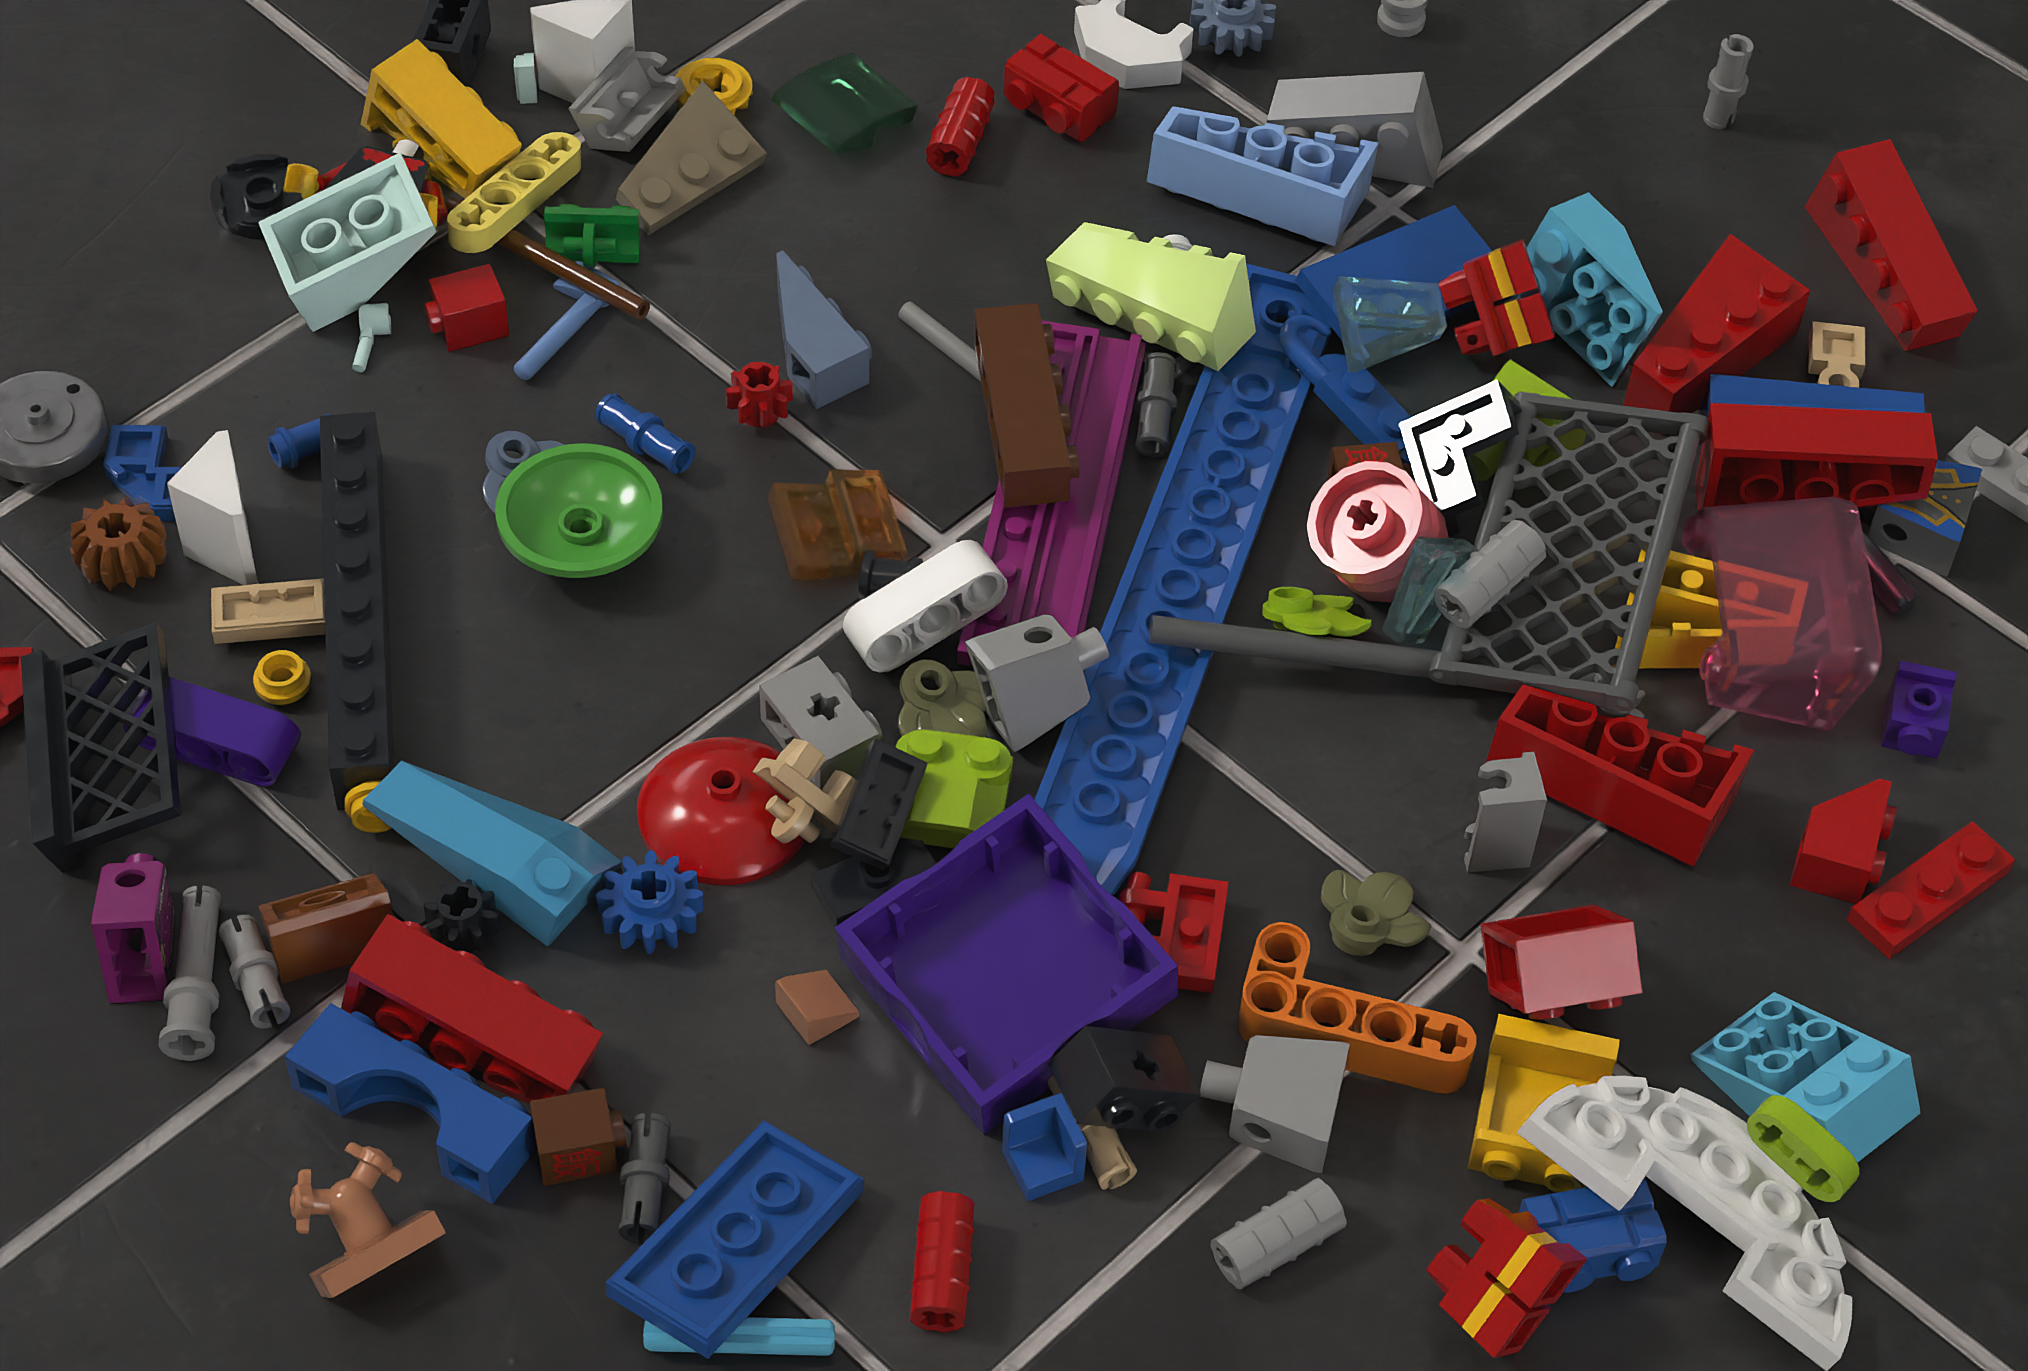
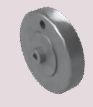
[0,371,109,483]

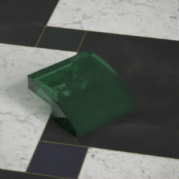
[771,53,918,154]

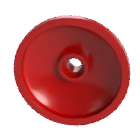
[637,737,812,886]

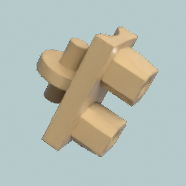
[753,738,856,844]

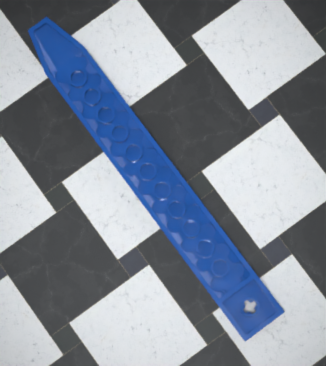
[1035,263,1333,896]

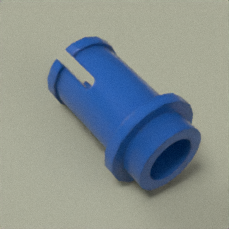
[267,414,330,469]

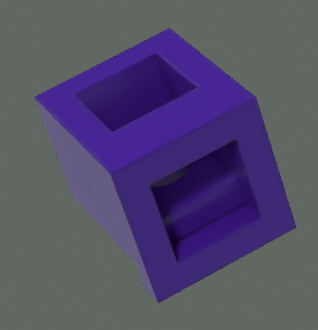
[1881,660,1957,758]

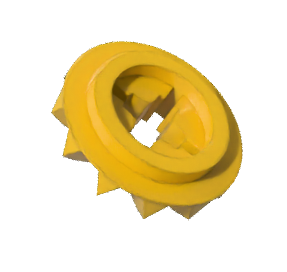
[675,58,753,115]

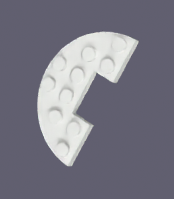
[1517,1076,1852,1371]

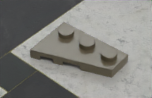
[616,81,767,236]

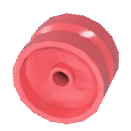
[1307,461,1449,602]

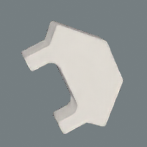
[1074,0,1193,89]

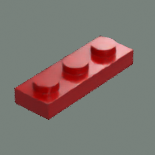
[1847,821,2015,959]

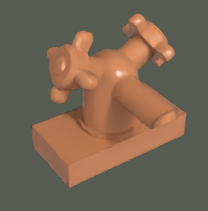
[290,1142,446,1298]

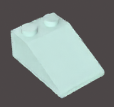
[258,153,437,332]

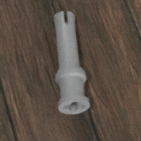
[158,886,222,1061]

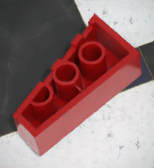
[1695,403,1938,526]
[1486,684,1755,867]
[341,914,603,1104]

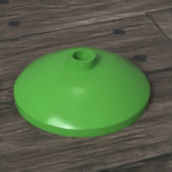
[495,443,663,578]

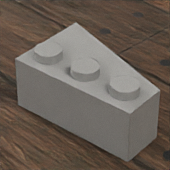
[1267,72,1443,188]

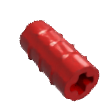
[926,77,995,176]
[910,1191,975,1332]

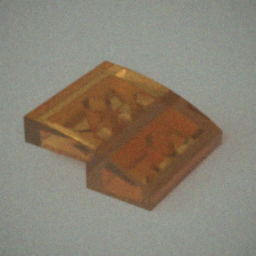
[768,469,907,580]

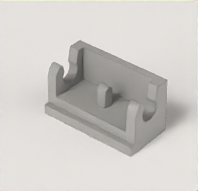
[568,47,686,152]
[1464,752,1547,873]

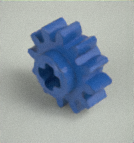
[596,850,704,954]

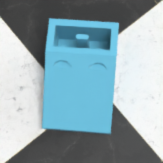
[1518,192,1663,387]
[1690,992,1921,1163]

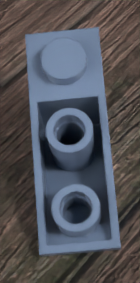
[776,250,873,409]

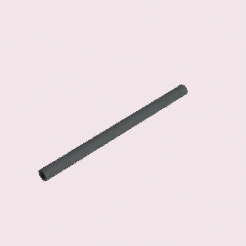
[1149,615,1596,682]

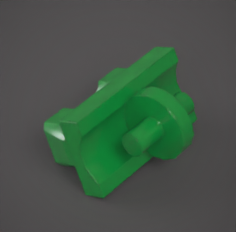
[544,204,640,268]

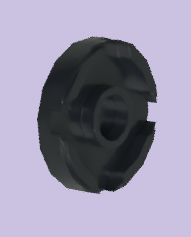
[210,154,304,239]

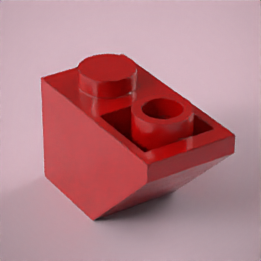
[1790,778,1897,904]

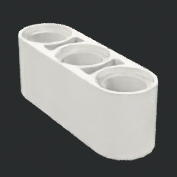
[843,540,1008,673]

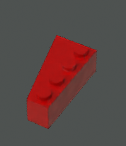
[1804,139,1978,352]
[1623,234,1810,436]

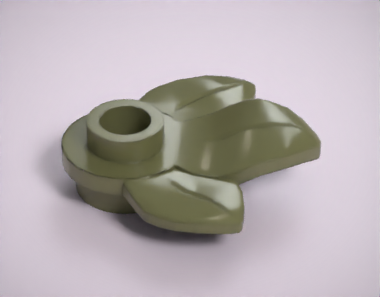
[898,660,987,737]
[1320,870,1432,956]

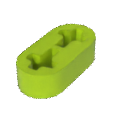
[1747,1095,1860,1202]

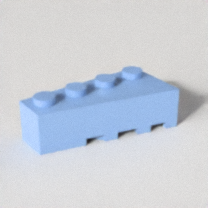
[1146,106,1379,246]

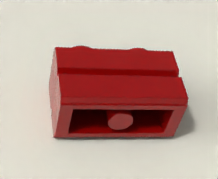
[1003,33,1119,143]

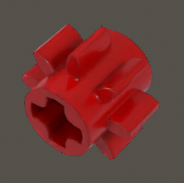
[726,362,793,428]

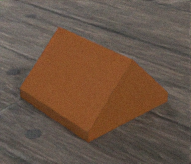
[258,873,393,984]

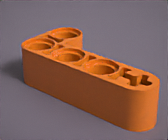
[1238,922,1476,1094]

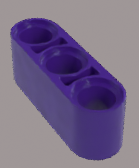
[123,677,301,787]

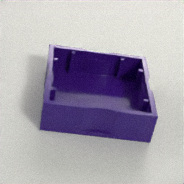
[835,794,1178,1135]

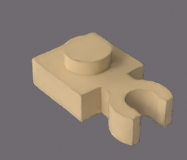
[1808,321,1865,388]

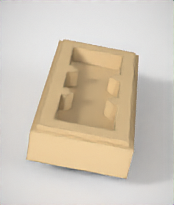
[211,578,326,644]

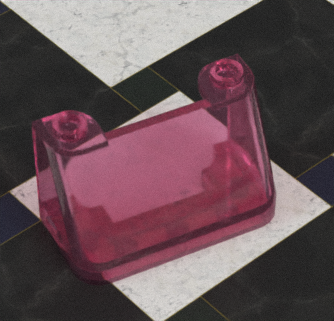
[1682,497,1882,731]

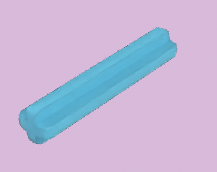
[643,1317,835,1356]

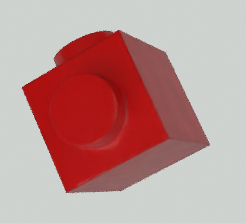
[424,264,509,352]

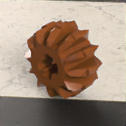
[70,495,167,591]

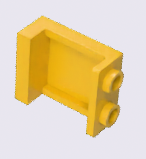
[1468,1014,1620,1193]

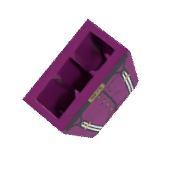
[91,853,176,1003]

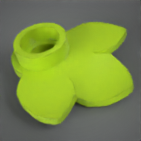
[1262,587,1372,637]

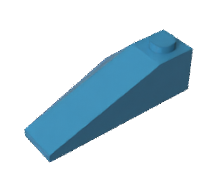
[362,761,622,947]

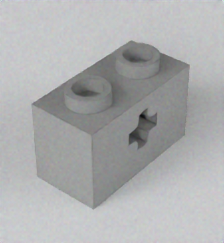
[759,656,883,790]

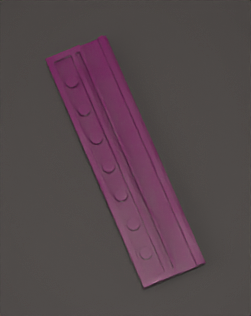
[957,320,1146,667]

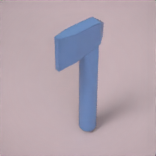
[514,261,619,381]

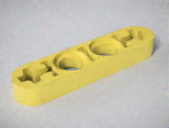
[447,132,581,253]

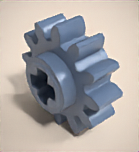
[1189,0,1276,57]

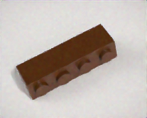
[974,303,1079,508]

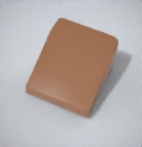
[775,970,860,1045]

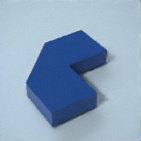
[103,425,182,521]

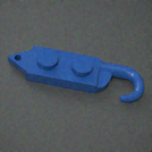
[1279,315,1413,473]

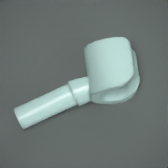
[352,303,391,373]

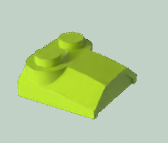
[896,729,1013,848]

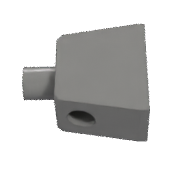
[965,615,1109,752]
[1200,1035,1350,1173]

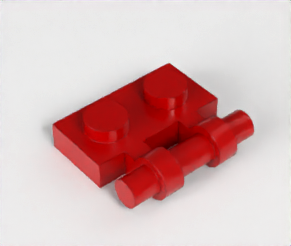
[1118,872,1229,993]

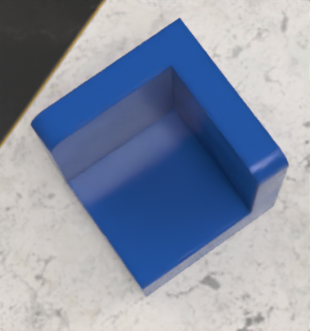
[1002,1093,1087,1202]

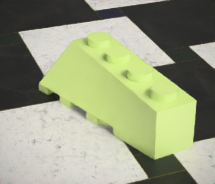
[1046,222,1256,371]

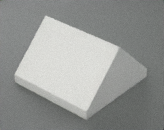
[530,0,635,103]
[167,430,258,585]

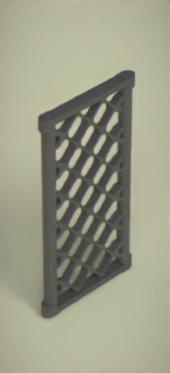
[1428,392,1710,711]

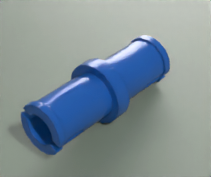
[595,393,696,474]

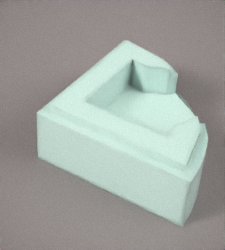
[514,53,537,104]

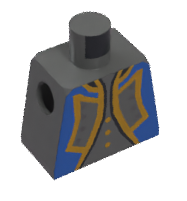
[1843,460,1982,577]

